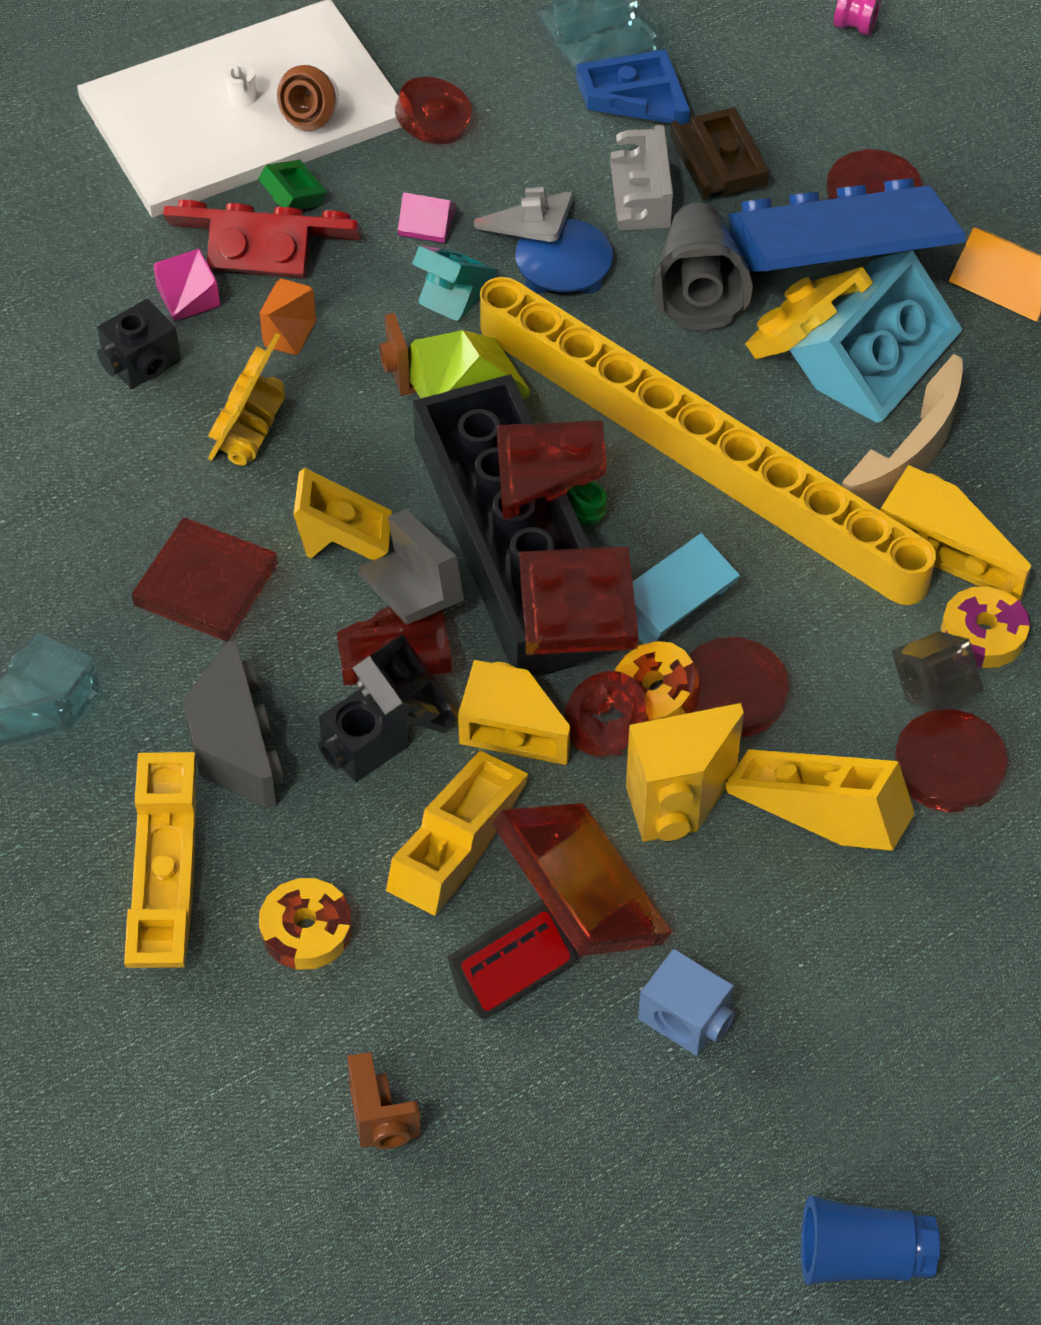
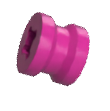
[833,0,882,36]

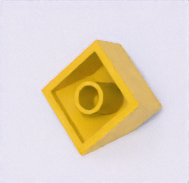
[626,703,744,842]

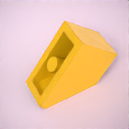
[458,660,570,765]

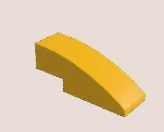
[386,750,528,916]

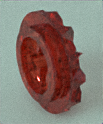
[565,671,650,759]

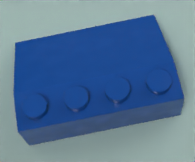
[728,178,966,272]

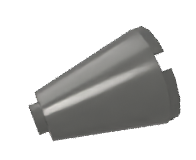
[652,202,753,331]

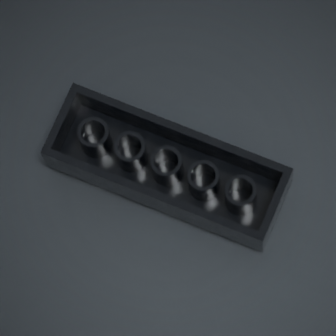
[413,374,621,676]

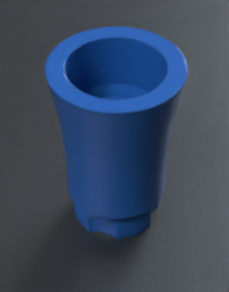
[801,1195,940,1285]

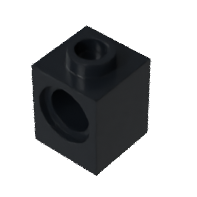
[318,689,408,783]

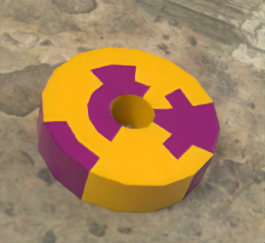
[941,586,1030,668]

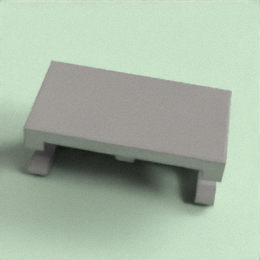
[610,125,673,231]

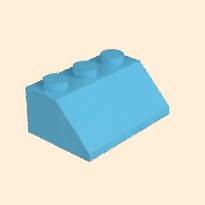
[790,250,963,422]

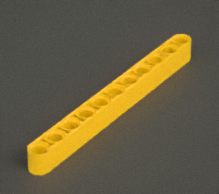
[480,277,936,605]

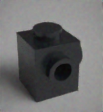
[97,298,181,390]

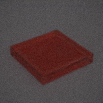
[131,517,278,642]

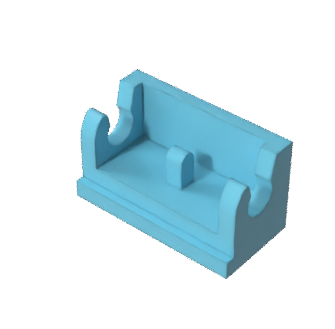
[617,533,740,644]

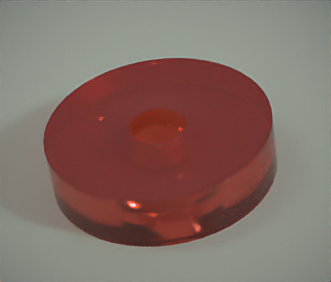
[395,76,472,144]

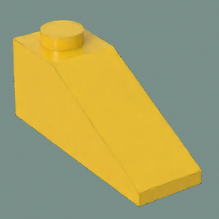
[880,465,1032,602]
[725,749,915,851]

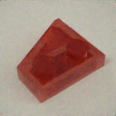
[497,420,607,519]

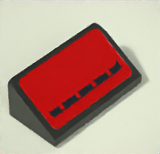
[447,897,576,1019]

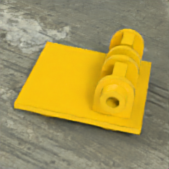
[207,333,286,466]

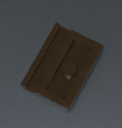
[670,107,769,201]

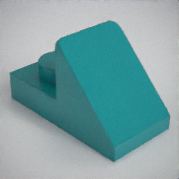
[412,246,498,321]

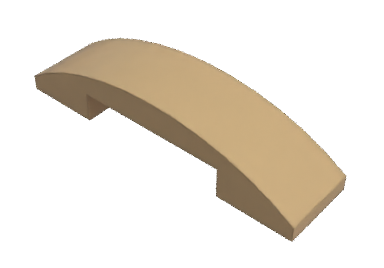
[842,354,963,508]

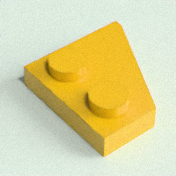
[745,267,873,359]

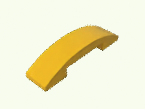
[124,752,196,968]

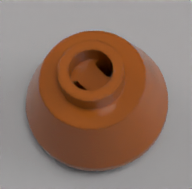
[277,65,339,131]

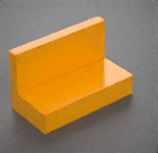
[949,227,1041,322]

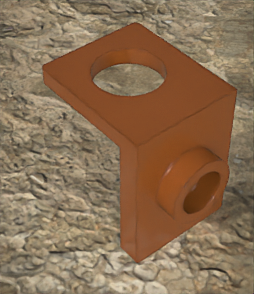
[379,313,416,396]

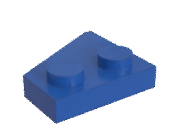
[576,49,690,125]

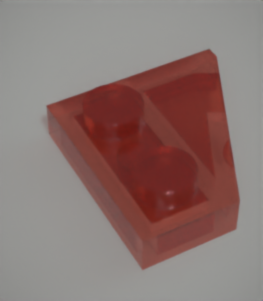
[337,606,452,686]

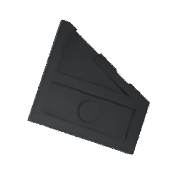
[352,634,459,734]

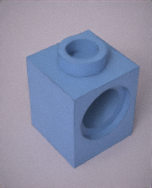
[638,949,735,1056]

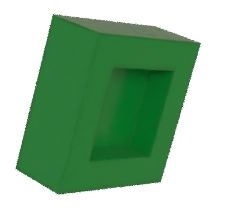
[258,159,328,210]

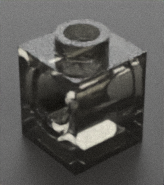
[891,631,984,710]

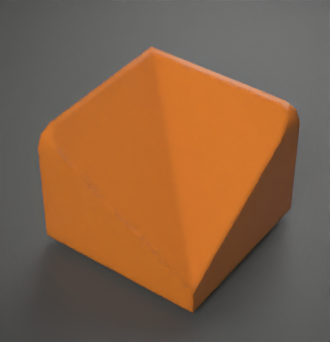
[259,278,317,355]

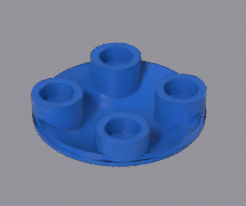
[515,219,613,294]

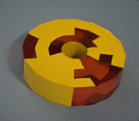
[611,641,701,724]
[259,878,352,970]

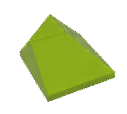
[408,330,529,399]

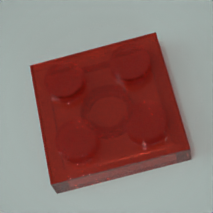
[519,546,638,655]

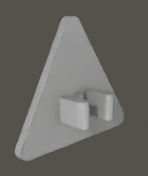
[474,187,573,242]

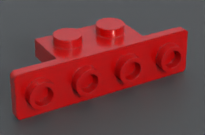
[163,200,362,278]

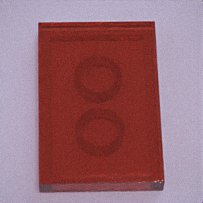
[492,803,672,957]

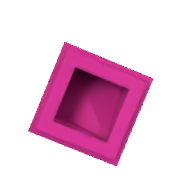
[153,249,220,322]

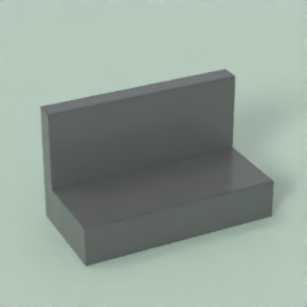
[357,509,464,625]

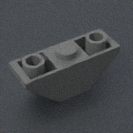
[183,641,283,808]

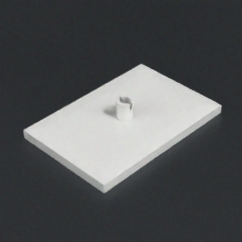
[77,0,410,218]

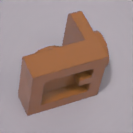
[347,1052,420,1149]

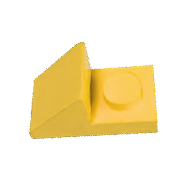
[293,468,392,560]

